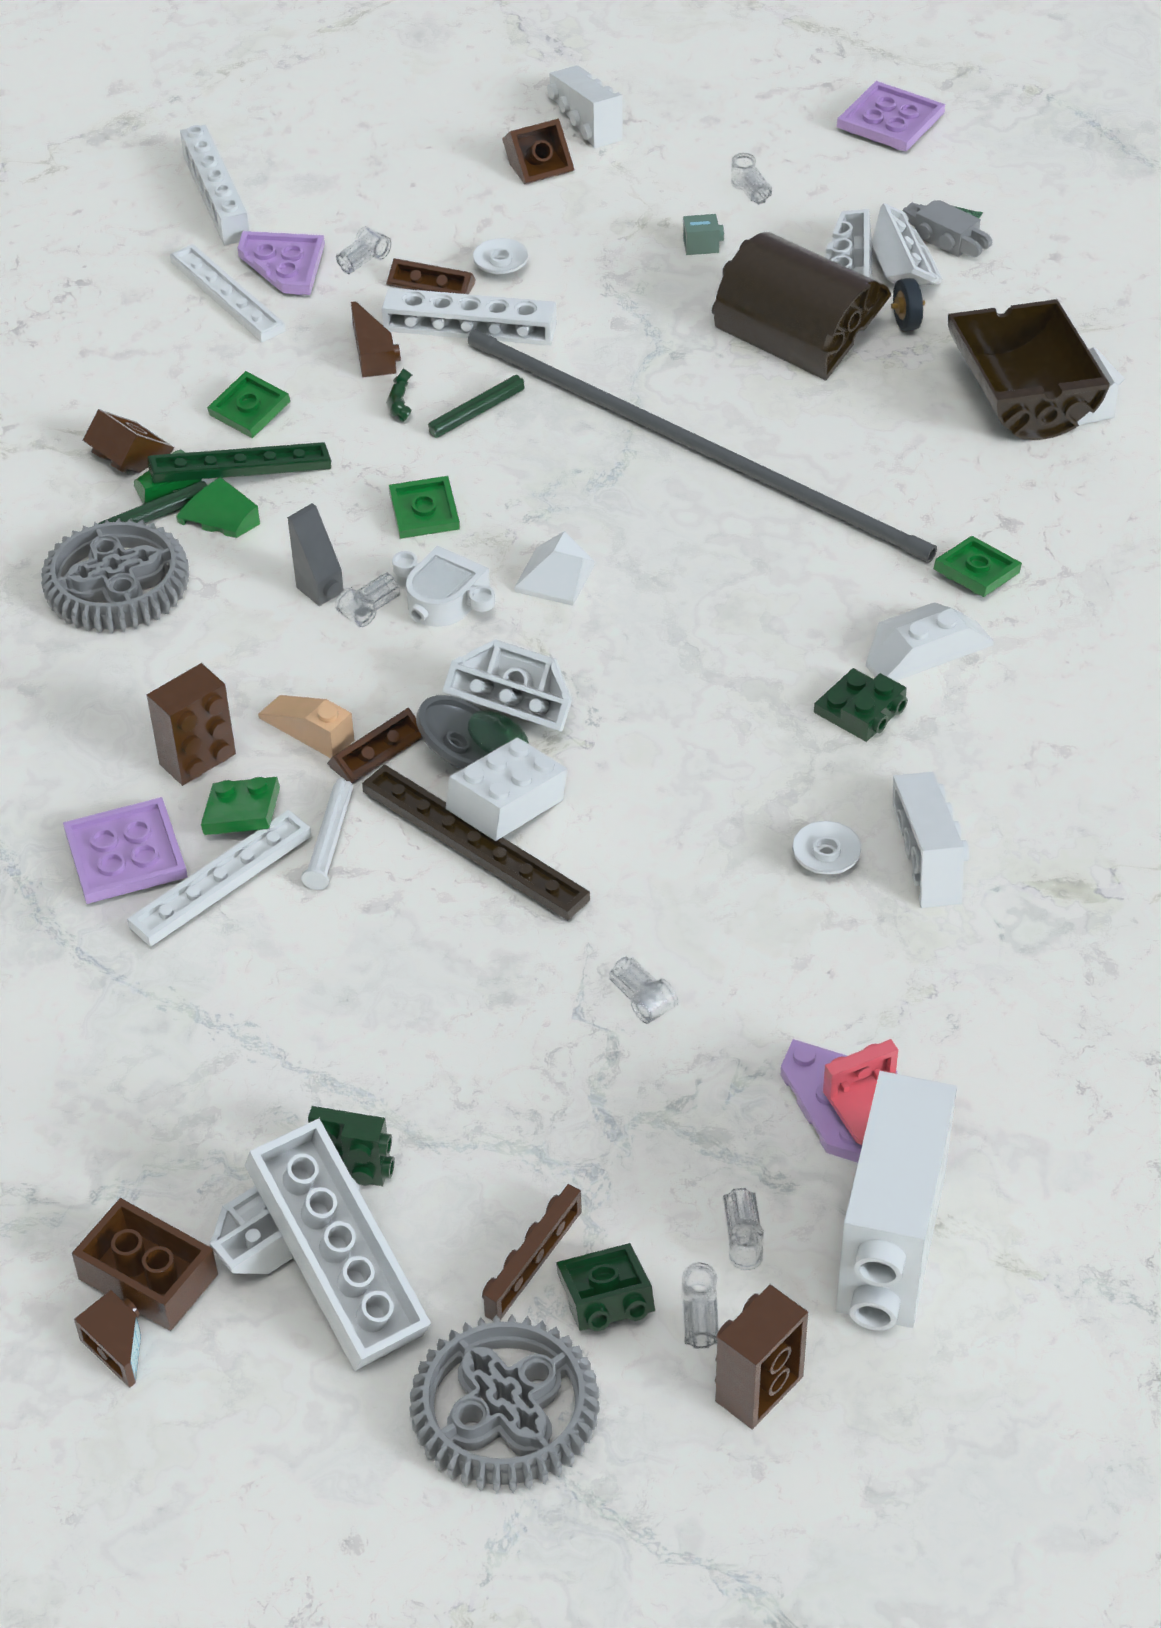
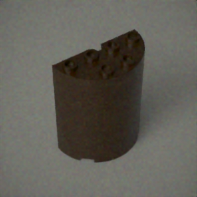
[711,232,891,380]
[948,299,1110,440]

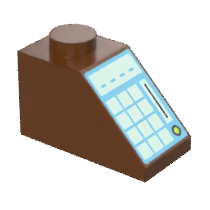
[74,1290,141,1388]

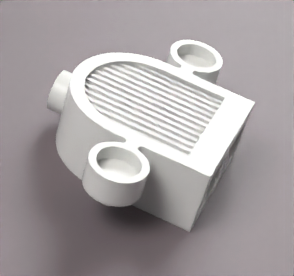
[392,546,495,627]

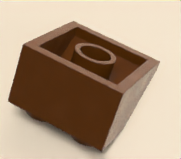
[502,118,575,184]
[82,409,175,473]

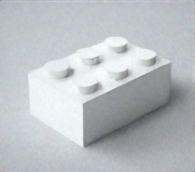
[445,737,568,841]

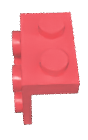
[823,1039,898,1145]

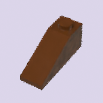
[351,301,401,378]

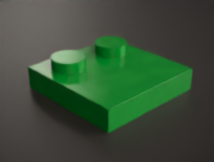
[207,371,291,438]
[389,476,460,539]
[933,536,1022,597]
[201,777,280,835]

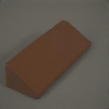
[386,258,476,294]
[327,707,422,784]

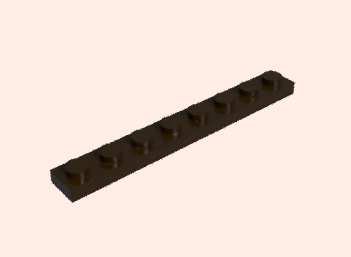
[362,764,590,921]

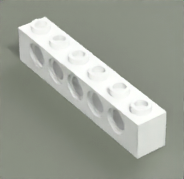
[180,124,249,246]
[382,288,557,346]

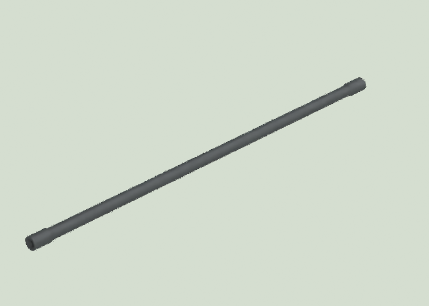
[468,329,937,563]

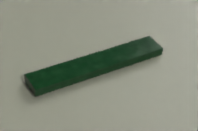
[148,442,332,483]

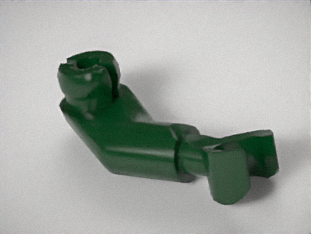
[386,368,413,422]

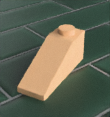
[258,695,355,758]

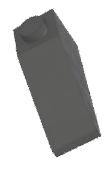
[287,503,344,606]

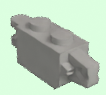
[902,200,993,258]

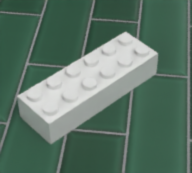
[245,1118,431,1371]

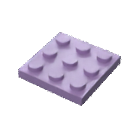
[837,81,945,151]
[63,797,188,904]

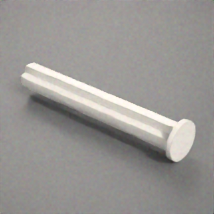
[301,778,353,890]

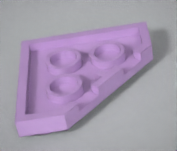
[237,231,325,295]
[780,1039,897,1163]

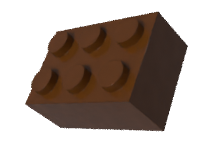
[146,663,236,786]
[72,1198,218,1331]
[715,1284,808,1430]

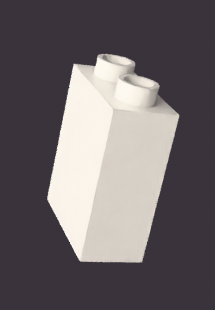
[836,1071,957,1331]

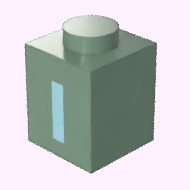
[683,214,724,255]

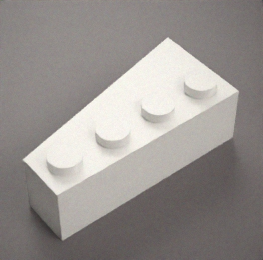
[547,65,623,148]
[825,209,872,279]
[893,772,969,908]

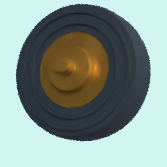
[891,278,925,331]

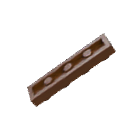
[482,1184,582,1321]

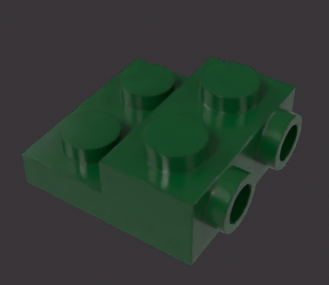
[814,668,908,742]
[308,1106,395,1187]
[556,1243,655,1331]

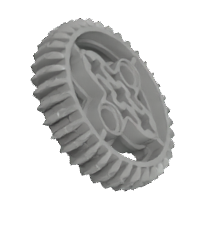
[41,518,189,633]
[409,1314,600,1493]

